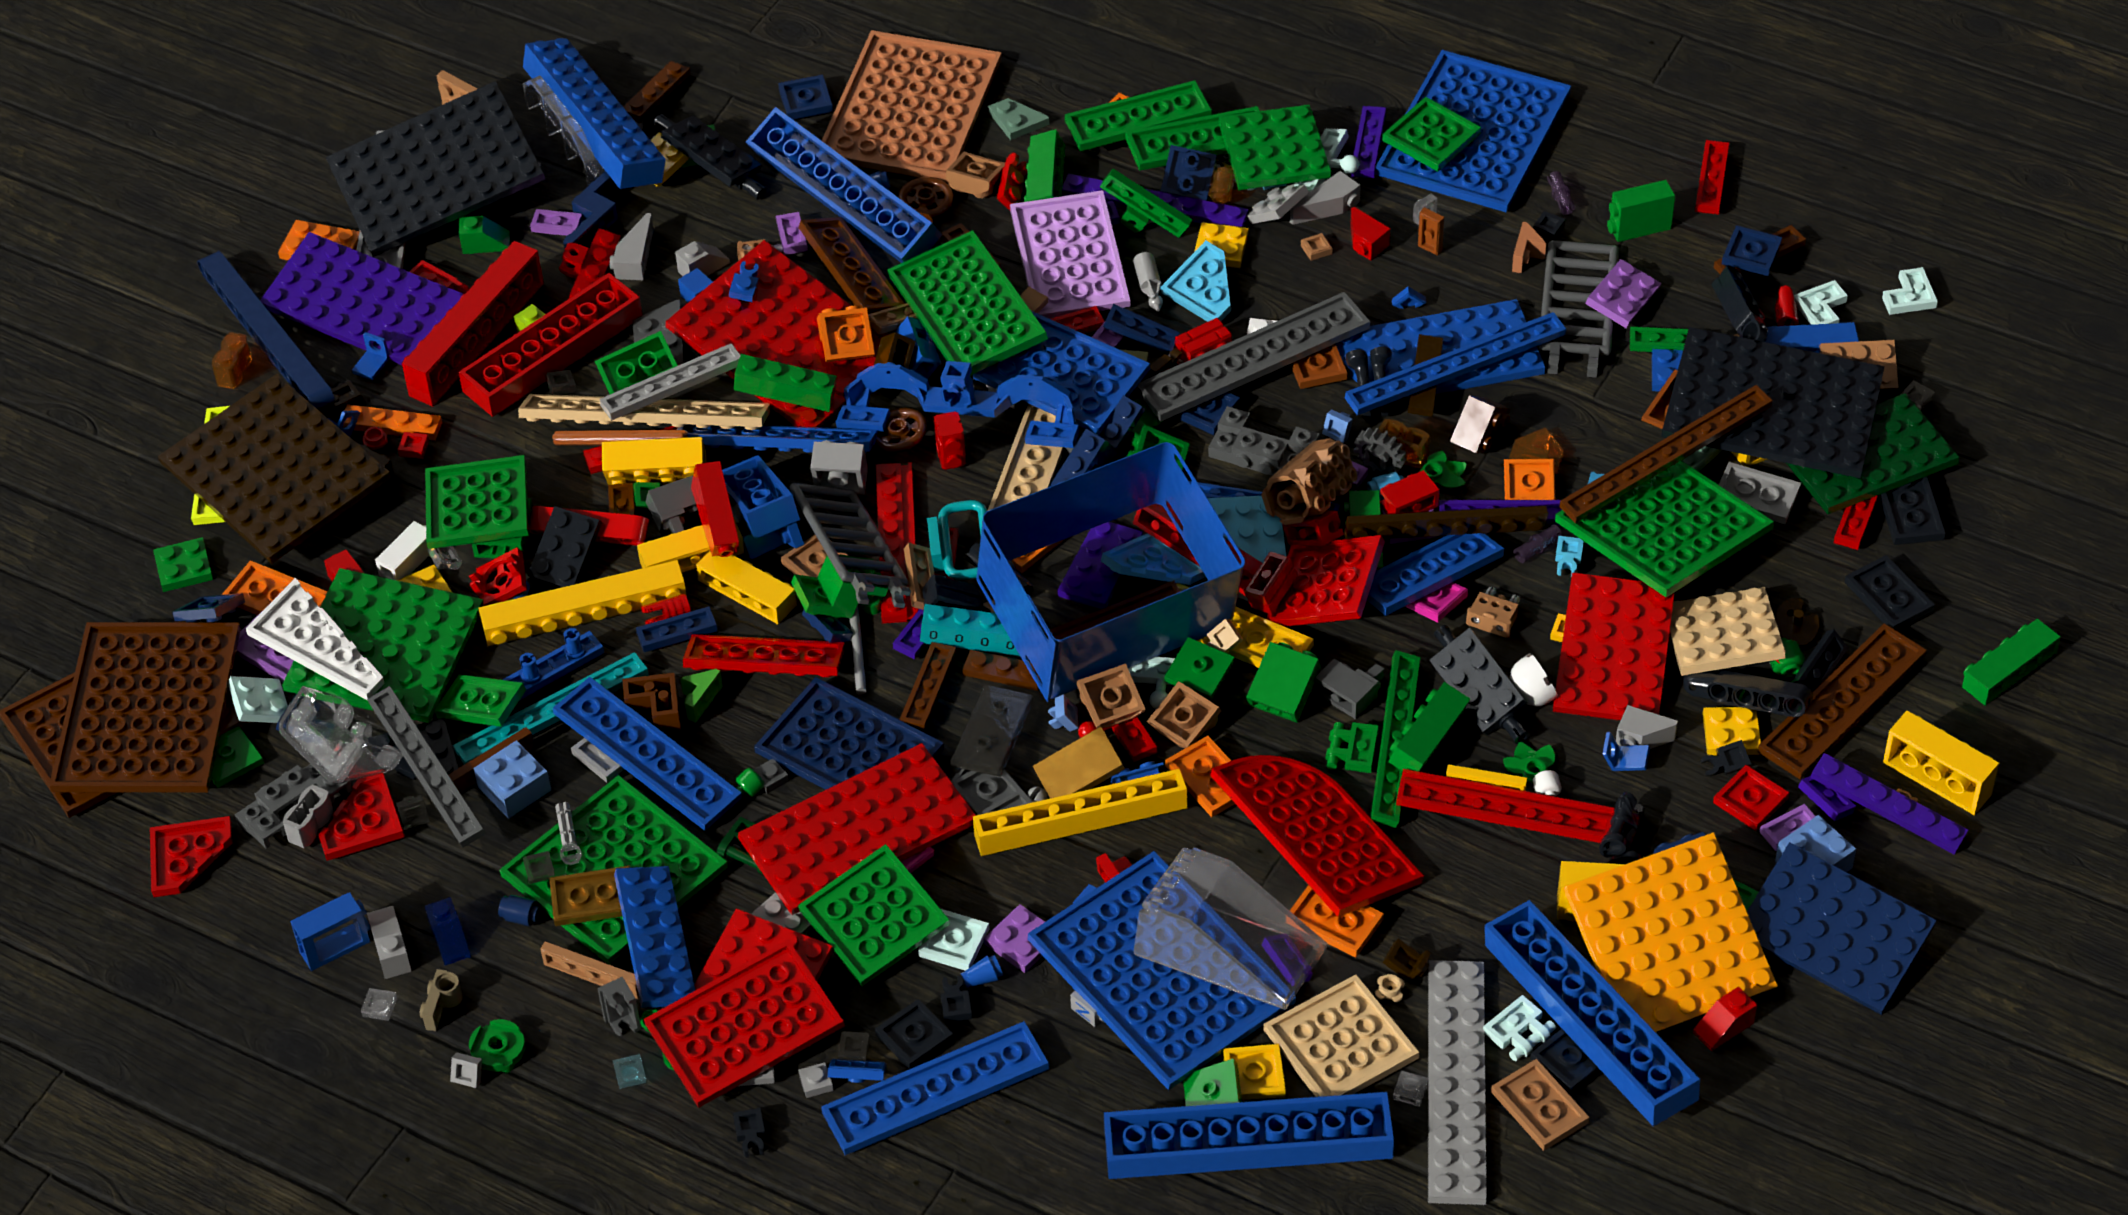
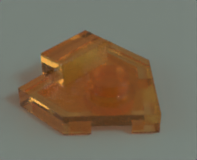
[1509,427,1564,474]

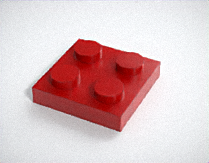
[1713,765,1789,831]

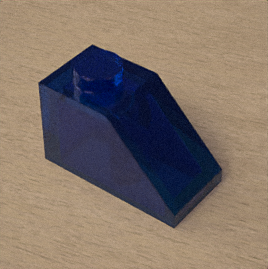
[425,897,471,965]

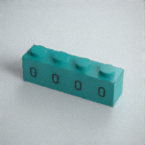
[920,604,1020,656]

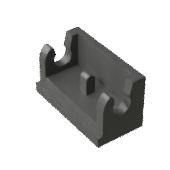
[597,977,641,1036]

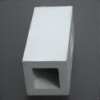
[375,521,436,580]

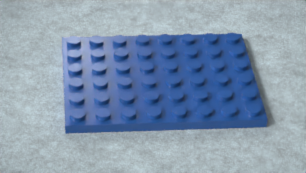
[1375,50,1571,213]
[1027,851,1296,1090]

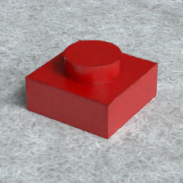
[398,432,429,459]

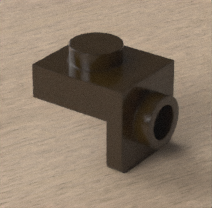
[1382,938,1431,982]

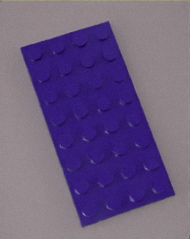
[260,232,463,365]

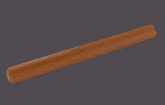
[552,430,688,446]

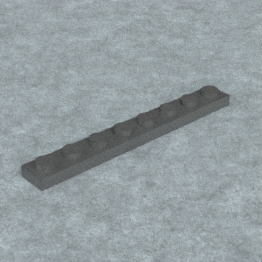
[367,686,486,848]

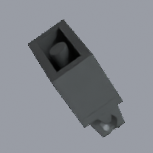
[645,475,699,534]
[1314,659,1384,720]

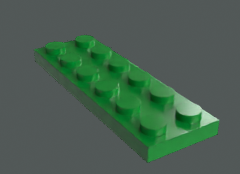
[1065,80,1211,151]
[1125,106,1260,171]

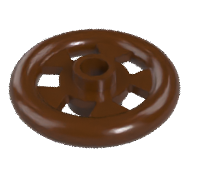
[898,177,954,218]
[874,408,928,453]

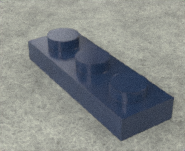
[1103,304,1180,355]
[636,606,717,652]

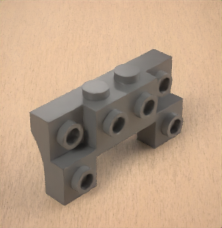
[1209,406,1319,476]
[235,757,353,849]

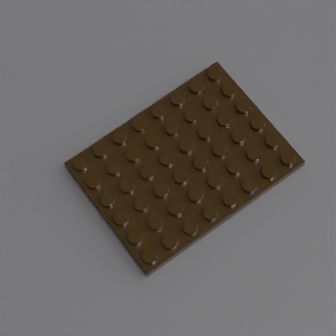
[158,374,392,564]

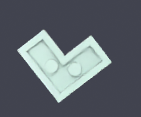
[1882,267,1937,315]
[1794,280,1848,325]

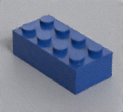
[722,455,800,539]

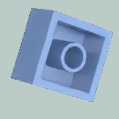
[474,740,551,819]
[1775,815,1856,872]

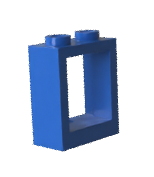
[290,892,371,971]

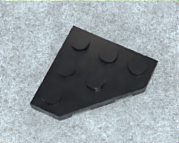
[367,718,459,780]

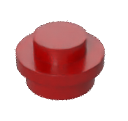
[363,427,388,450]

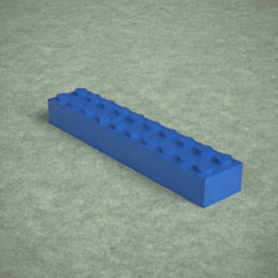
[523,38,666,189]
[746,107,942,263]
[1485,900,1700,1127]
[1104,1092,1394,1179]

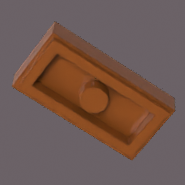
[1418,207,1444,256]

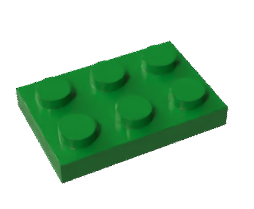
[435,675,526,727]

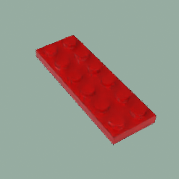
[683,634,845,677]

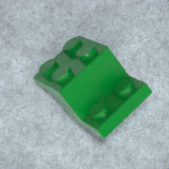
[791,554,888,618]

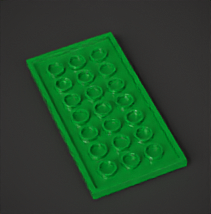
[887,230,1048,376]

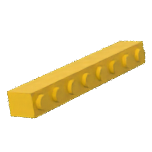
[478,560,687,646]
[973,769,1187,856]

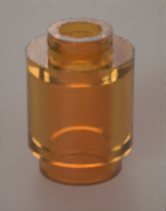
[1208,167,1235,204]

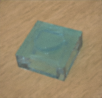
[613,1054,647,1089]

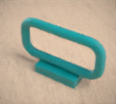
[927,500,987,580]

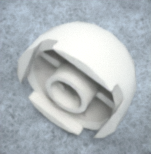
[1510,653,1558,707]

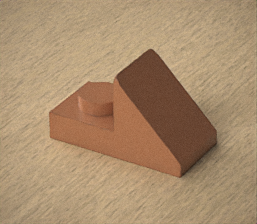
[1512,222,1546,273]

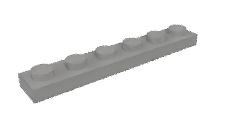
[600,344,740,421]

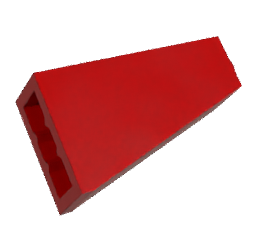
[691,461,739,557]

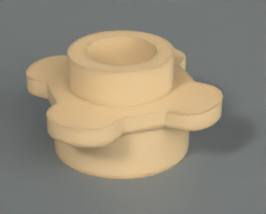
[1375,974,1405,1002]

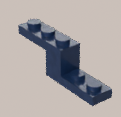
[563,171,619,256]
[1049,395,1146,487]

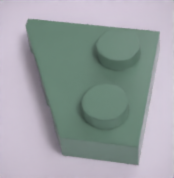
[988,98,1049,140]

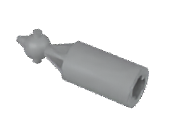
[1133,252,1163,312]

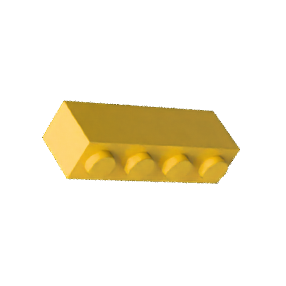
[637,517,745,573]
[696,551,797,624]

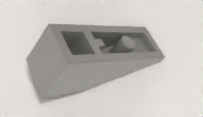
[1290,171,1360,225]
[610,213,654,280]
[367,906,412,979]

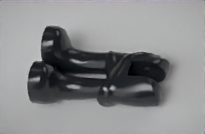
[1345,346,1392,419]
[1599,792,1645,864]

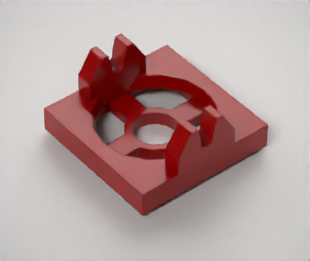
[469,547,527,606]

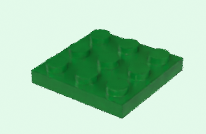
[1382,97,1481,172]

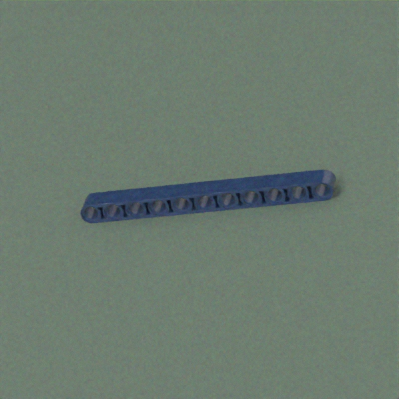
[197,251,335,410]

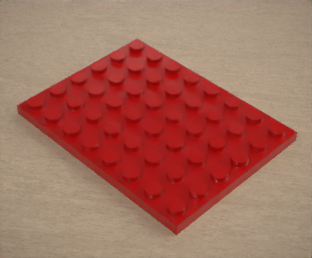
[665,240,889,428]

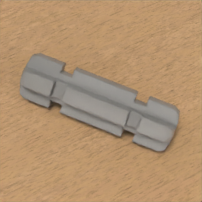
[555,802,577,849]

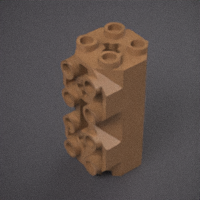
[1261,438,1357,525]

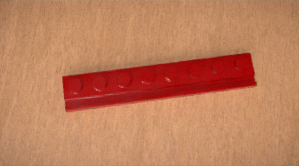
[876,462,919,624]
[1396,769,1614,843]

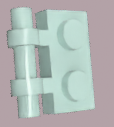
[1483,995,1556,1061]

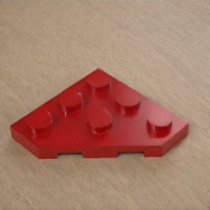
[319,772,404,861]
[150,816,232,898]

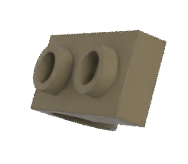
[420,969,463,1031]

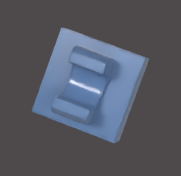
[1322,410,1353,443]
[1048,694,1079,732]

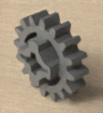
[1353,428,1407,475]

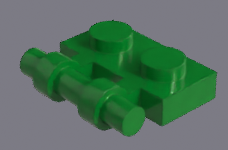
[1325,722,1378,773]

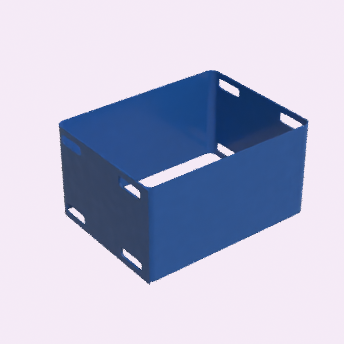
[976,442,1245,702]

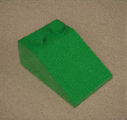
[595,331,678,394]

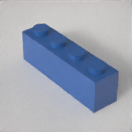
[1766,322,1859,353]

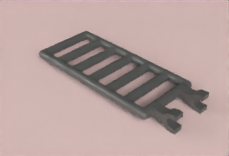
[1538,240,1619,378]
[790,483,911,608]

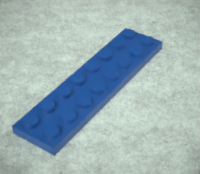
[677,424,877,454]
[553,677,742,831]
[821,1021,1049,1155]

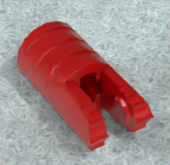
[1775,285,1799,326]
[641,593,691,624]

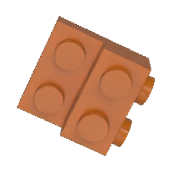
[817,305,875,362]

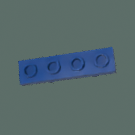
[503,628,605,701]

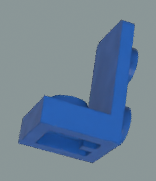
[742,522,804,559]

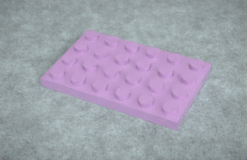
[1010,190,1130,319]

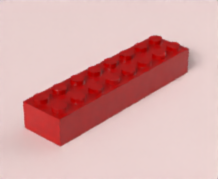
[402,241,544,407]
[458,273,643,417]

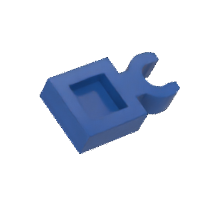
[729,261,758,302]

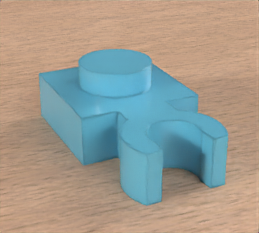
[1555,536,1584,577]

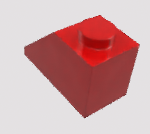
[1350,207,1390,260]
[1693,986,1757,1051]

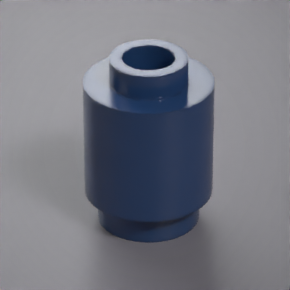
[498,895,541,926]

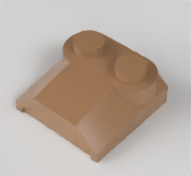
[946,151,1005,198]
[1077,664,1146,728]
[1147,681,1221,748]

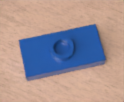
[828,1059,887,1083]

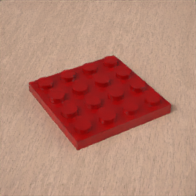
[1266,535,1385,627]
[694,908,834,990]

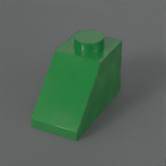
[459,216,510,254]

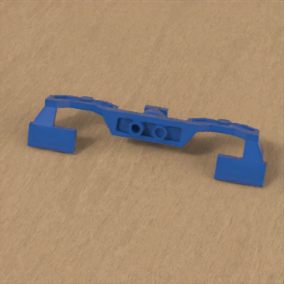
[836,361,1080,448]

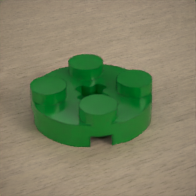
[469,1019,526,1073]

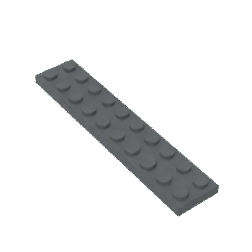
[1136,292,1370,422]

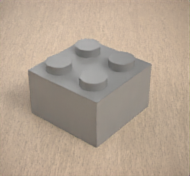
[810,440,868,495]

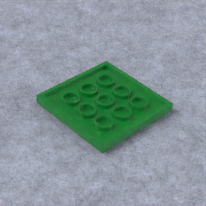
[1219,104,1331,190]
[425,455,529,549]
[798,844,951,987]

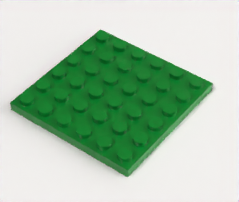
[1555,461,1774,597]
[282,568,484,723]
[500,775,728,965]

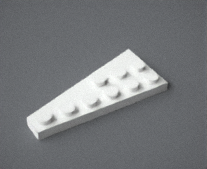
[246,578,384,701]

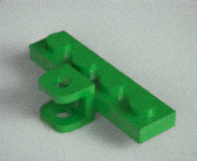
[1100,169,1192,238]

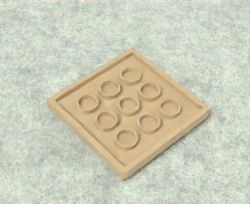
[1669,587,1785,676]
[1264,975,1419,1097]

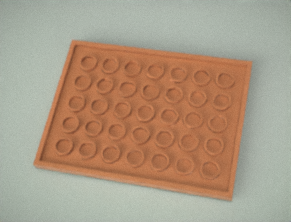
[822,30,1002,183]

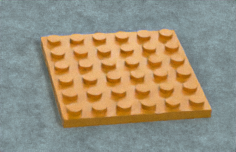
[1563,832,1777,1032]

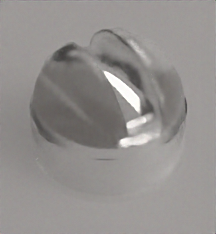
[350,722,372,744]
[560,843,582,865]

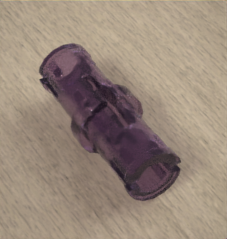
[1547,171,1575,215]
[1514,524,1562,563]

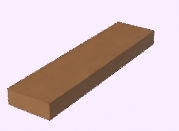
[540,942,639,999]

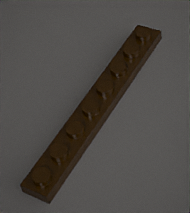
[1344,506,1548,539]

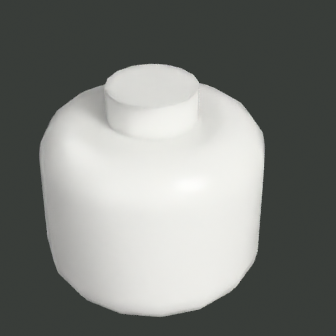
[1533,770,1562,797]

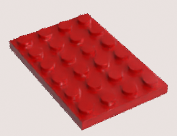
[1553,573,1674,720]
[644,939,844,1108]

